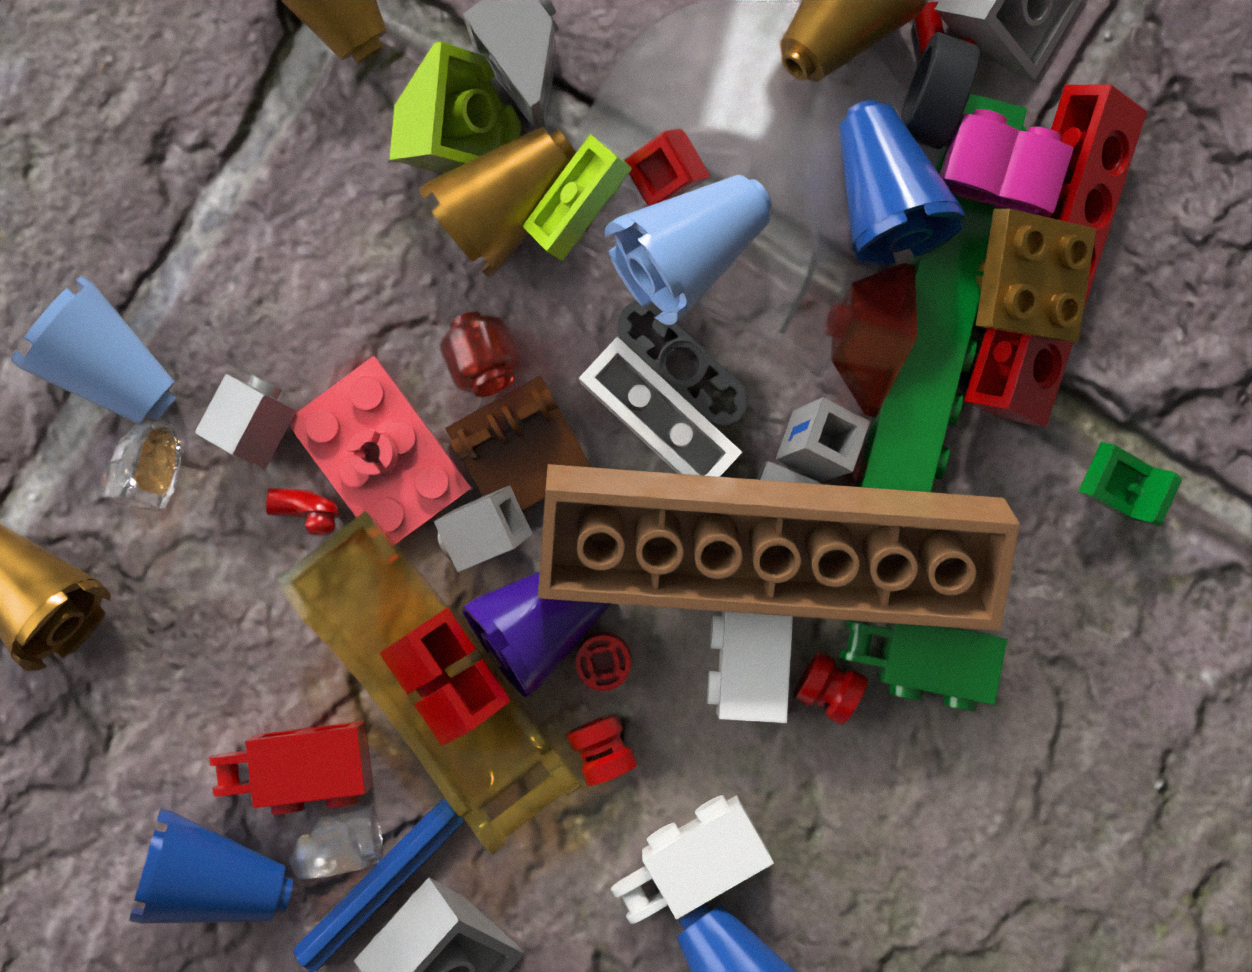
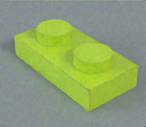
[522,134,632,261]

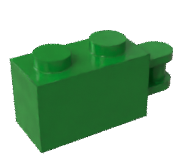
[839,620,1008,711]

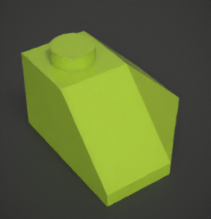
[389,41,521,173]

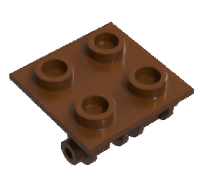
[445,375,592,511]

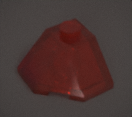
[825,263,918,417]

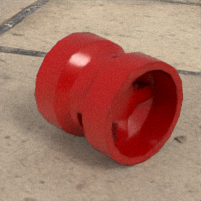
[575,632,631,691]
[792,650,868,726]
[566,713,637,786]

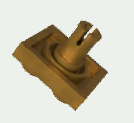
[976,209,1096,343]

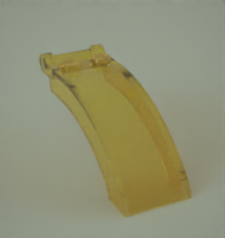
[276,511,582,855]

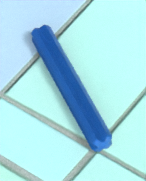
[293,798,465,972]

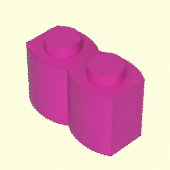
[940,109,1074,217]

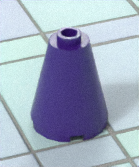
[462,571,611,697]

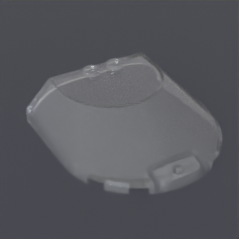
[571,0,905,378]

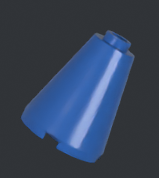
[839,100,966,267]
[129,809,293,924]
[676,903,797,972]

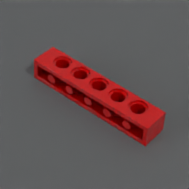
[964,85,1147,428]

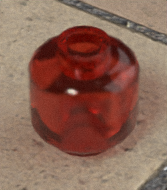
[440,311,520,397]

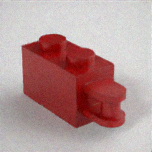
[209,720,373,815]

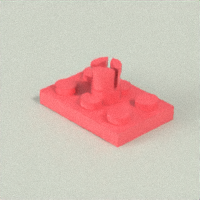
[289,356,473,554]

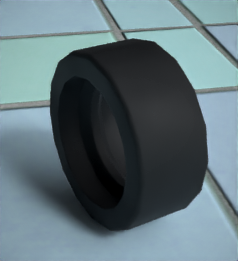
[900,32,980,149]

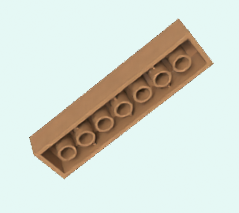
[538,464,1020,631]

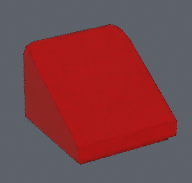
[624,128,710,206]

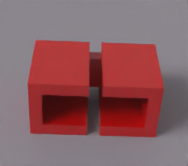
[379,607,511,746]

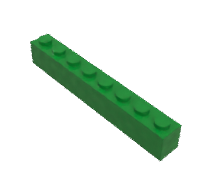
[855,94,1029,492]

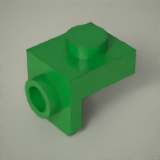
[1078,442,1182,526]

